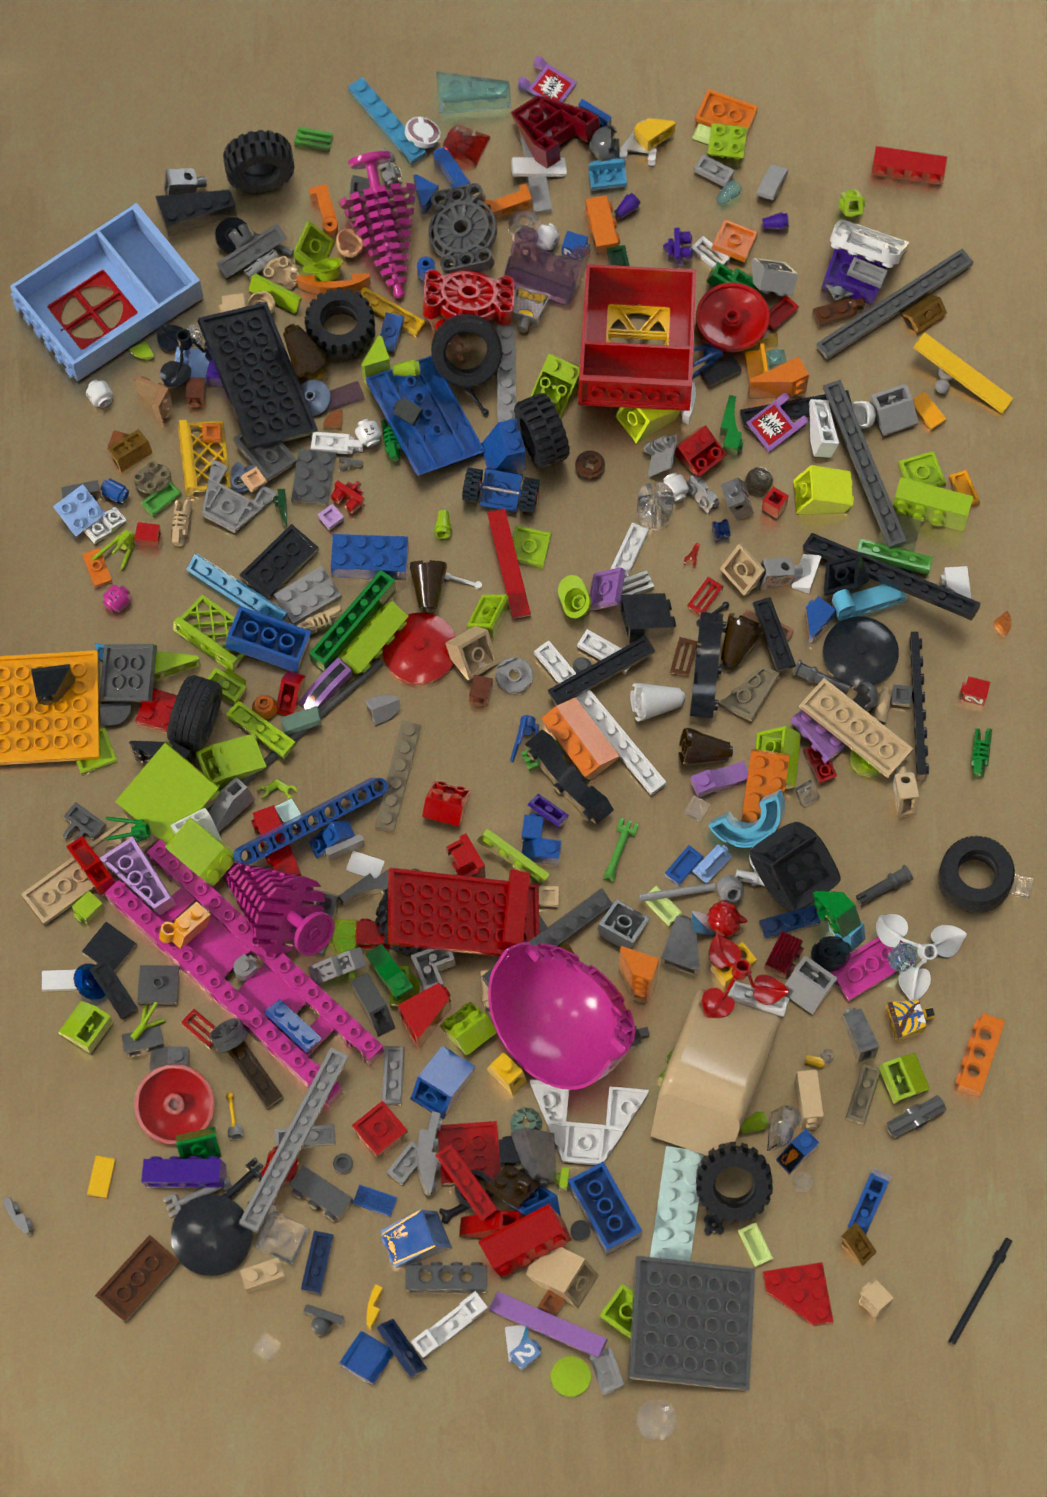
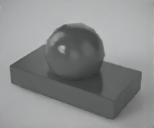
[303,1304,345,1336]

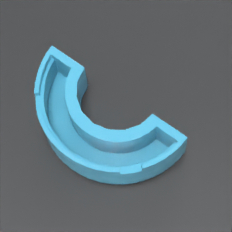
[708,789,785,848]

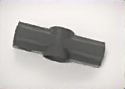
[886,1095,947,1139]

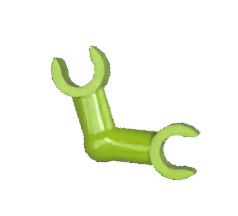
[256,779,298,800]

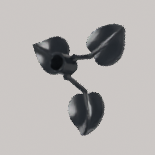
[157,323,212,387]

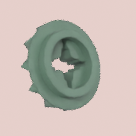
[510,1107,542,1131]

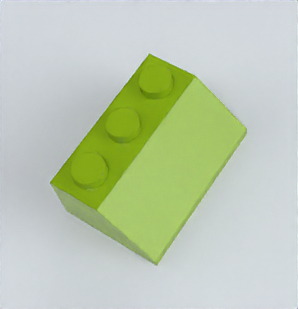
[755,726,801,789]

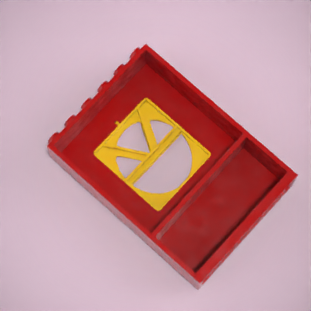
[578,264,697,411]

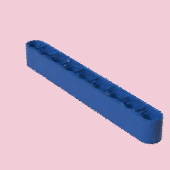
[233,777,388,865]

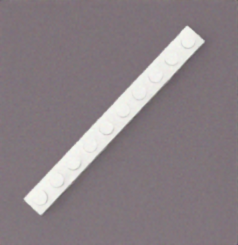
[534,641,666,795]

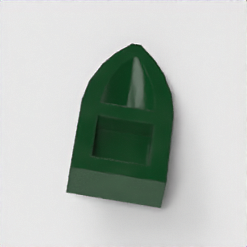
[274,489,288,527]

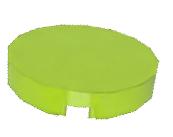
[551,1356,591,1397]

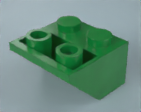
[813,891,862,938]

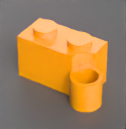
[159,902,211,949]

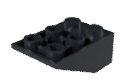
[129,740,194,765]

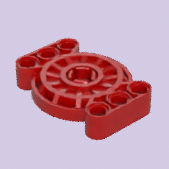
[422,270,514,325]

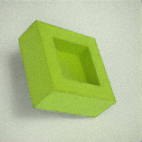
[556,1167,570,1192]

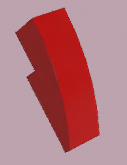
[66,836,115,896]

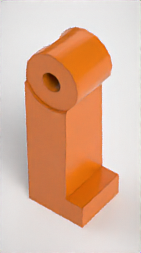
[309,184,338,237]
[483,184,533,218]

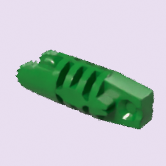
[381,419,402,462]
[971,728,992,777]

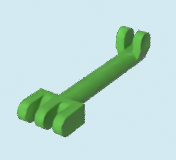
[603,818,639,882]

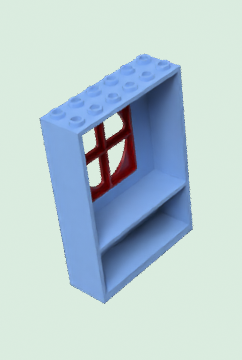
[10,203,203,382]

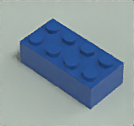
[331,534,409,580]
[225,606,311,673]
[568,1161,642,1255]

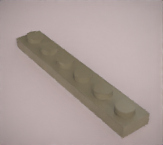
[375,721,421,833]

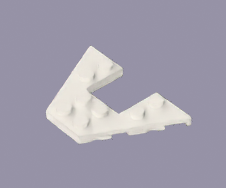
[530,1080,649,1165]

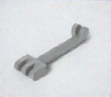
[163,1176,232,1218]

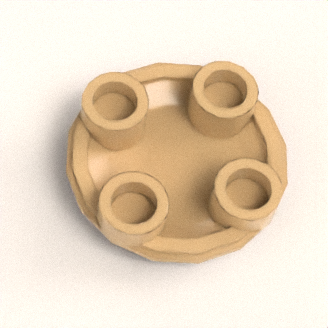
[263,256,300,291]

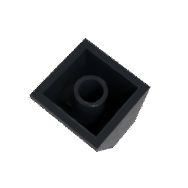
[620,593,676,644]

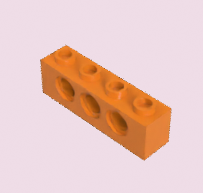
[955,1013,1005,1098]

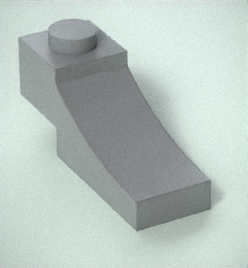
[308,947,367,985]

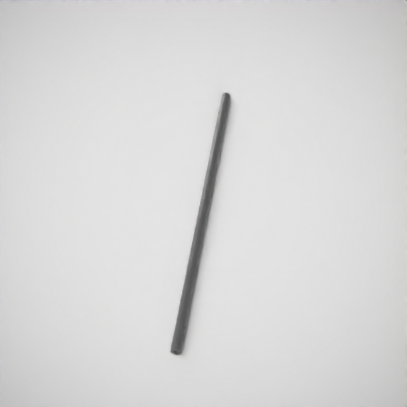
[206,658,383,813]

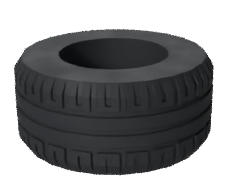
[938,835,1015,913]

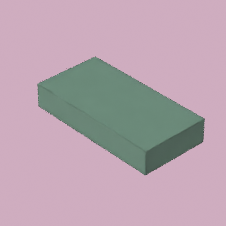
[281,706,322,735]

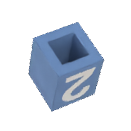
[509,1337,542,1371]

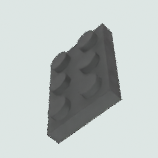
[233,433,297,482]
[291,449,336,506]

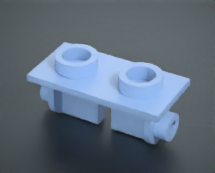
[692,844,733,884]

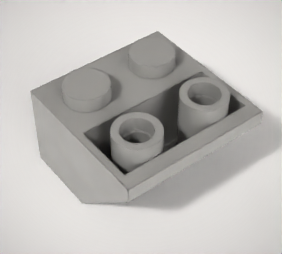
[870,383,918,436]
[785,956,837,1015]

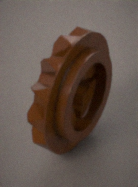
[575,450,605,479]

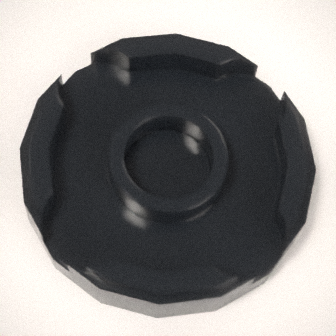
[811,936,851,972]

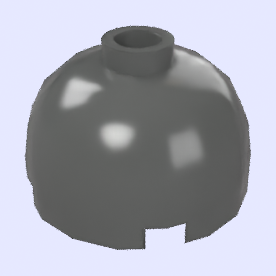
[589,125,620,161]

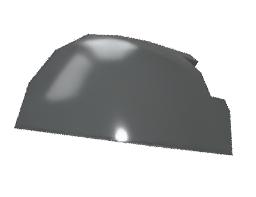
[100,702,131,726]

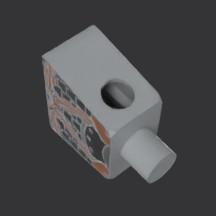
[758,558,803,591]

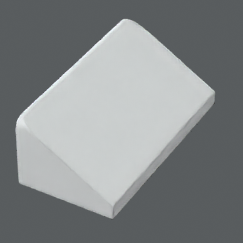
[791,554,822,594]

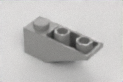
[209,777,255,833]

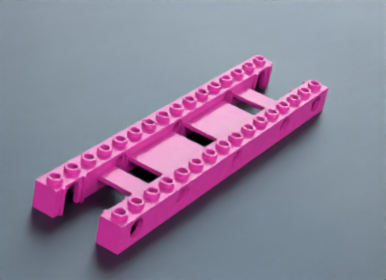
[105,839,384,1107]

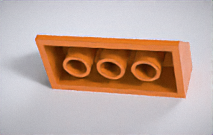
[541,697,621,780]
[619,946,659,1003]

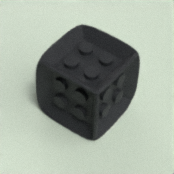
[749,822,841,911]

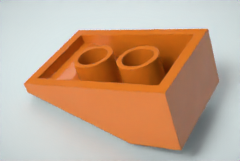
[747,357,809,398]

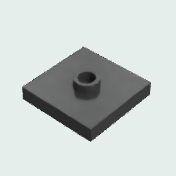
[137,965,180,1005]

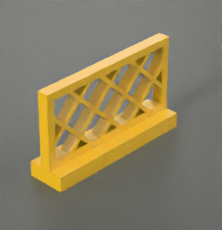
[178,420,231,495]

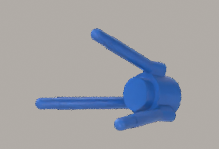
[692,344,723,379]
[510,715,539,762]

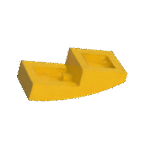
[366,1284,384,1331]

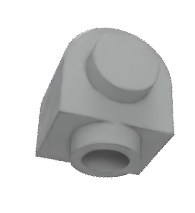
[233,954,258,981]

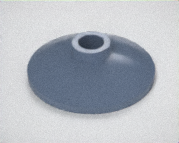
[301,380,331,416]

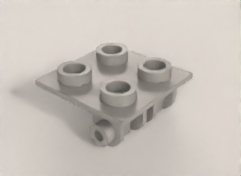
[644,434,677,477]

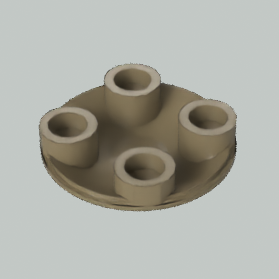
[133,461,171,493]

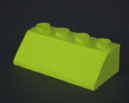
[338,601,408,674]

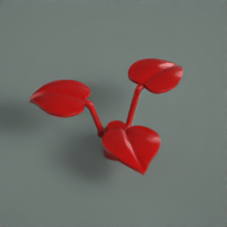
[701,933,789,1018]

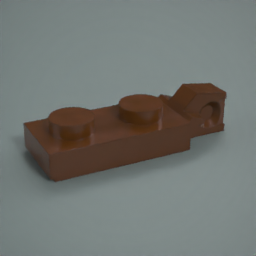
[813,298,865,327]

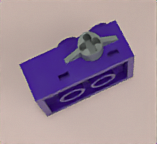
[821,249,886,306]

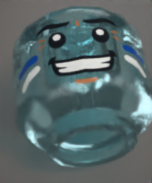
[888,943,917,972]

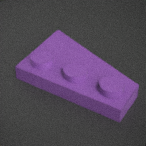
[791,710,846,764]

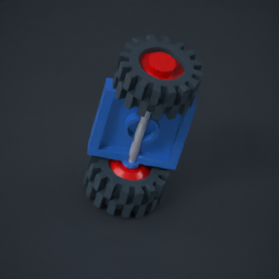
[462,467,540,513]

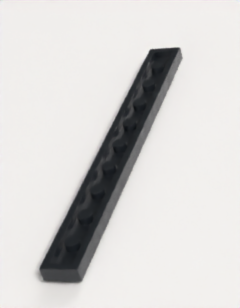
[803,533,981,621]

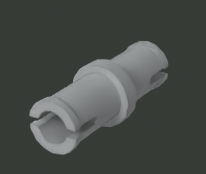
[244,249,279,280]

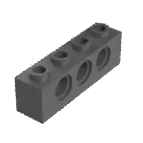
[406,1262,487,1293]

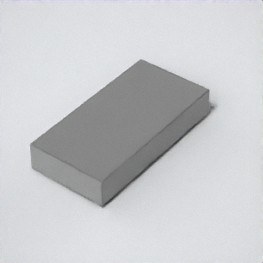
[847,257,888,289]
[326,834,365,861]

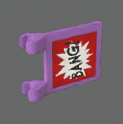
[518,56,577,103]
[746,393,808,452]

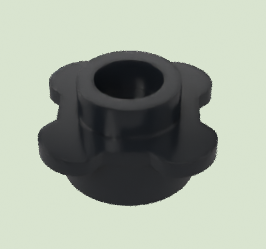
[704,1215,724,1235]

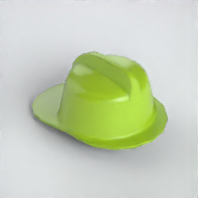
[303,257,343,282]
[558,575,592,618]

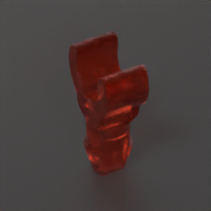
[684,543,700,568]

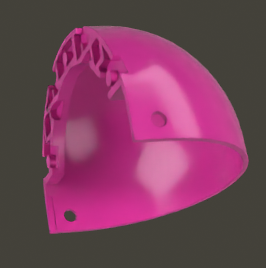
[488,942,635,1090]

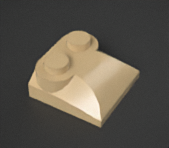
[720,543,765,596]

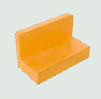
[745,344,768,381]

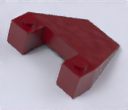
[511,95,600,169]

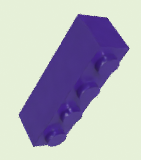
[141,1156,226,1188]

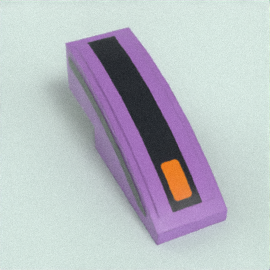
[298,658,352,709]

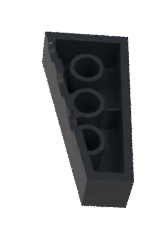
[155,189,237,237]

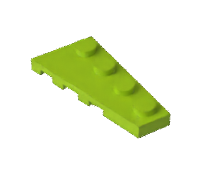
[476,828,549,883]

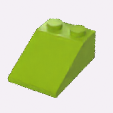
[165,817,235,887]

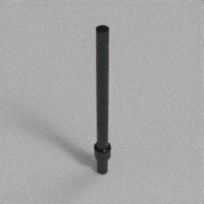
[948,1238,1013,1346]

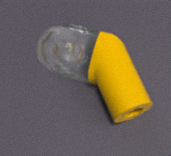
[804,1049,833,1068]

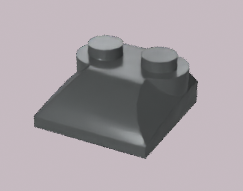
[597,899,650,949]

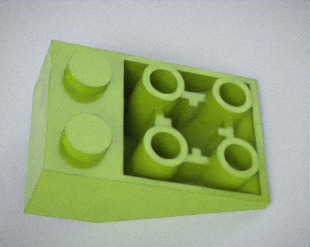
[530,353,580,419]
[196,734,267,791]

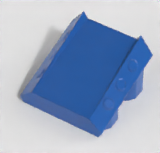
[339,1331,393,1384]

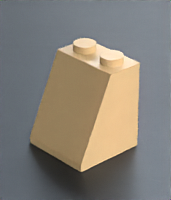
[526,1247,599,1309]

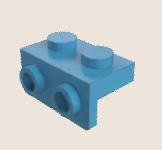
[588,158,627,191]

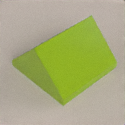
[294,221,335,266]
[361,335,391,383]
[467,594,509,638]
[599,1283,633,1339]

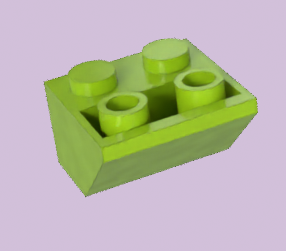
[58,1001,113,1054]
[440,1002,497,1056]
[878,1053,930,1104]

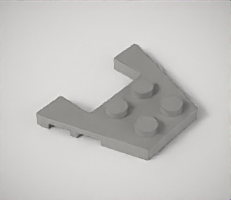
[202,459,277,533]

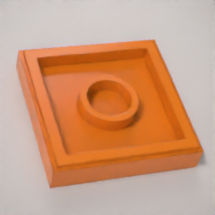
[711,219,758,262]

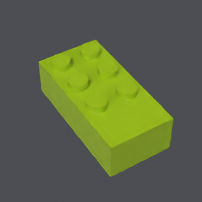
[893,477,974,531]

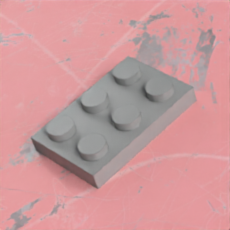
[273,566,342,625]

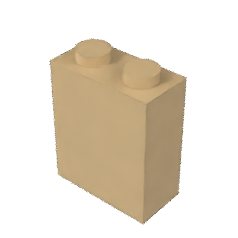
[795,1069,824,1130]

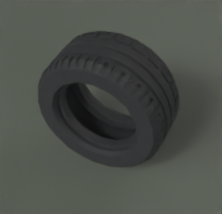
[431,314,502,388]
[167,675,222,752]

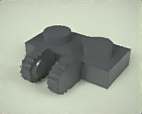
[63,802,106,841]

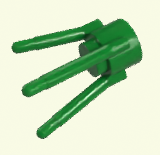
[105,816,150,844]

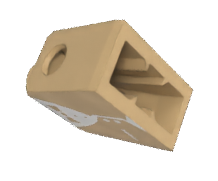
[893,767,919,816]

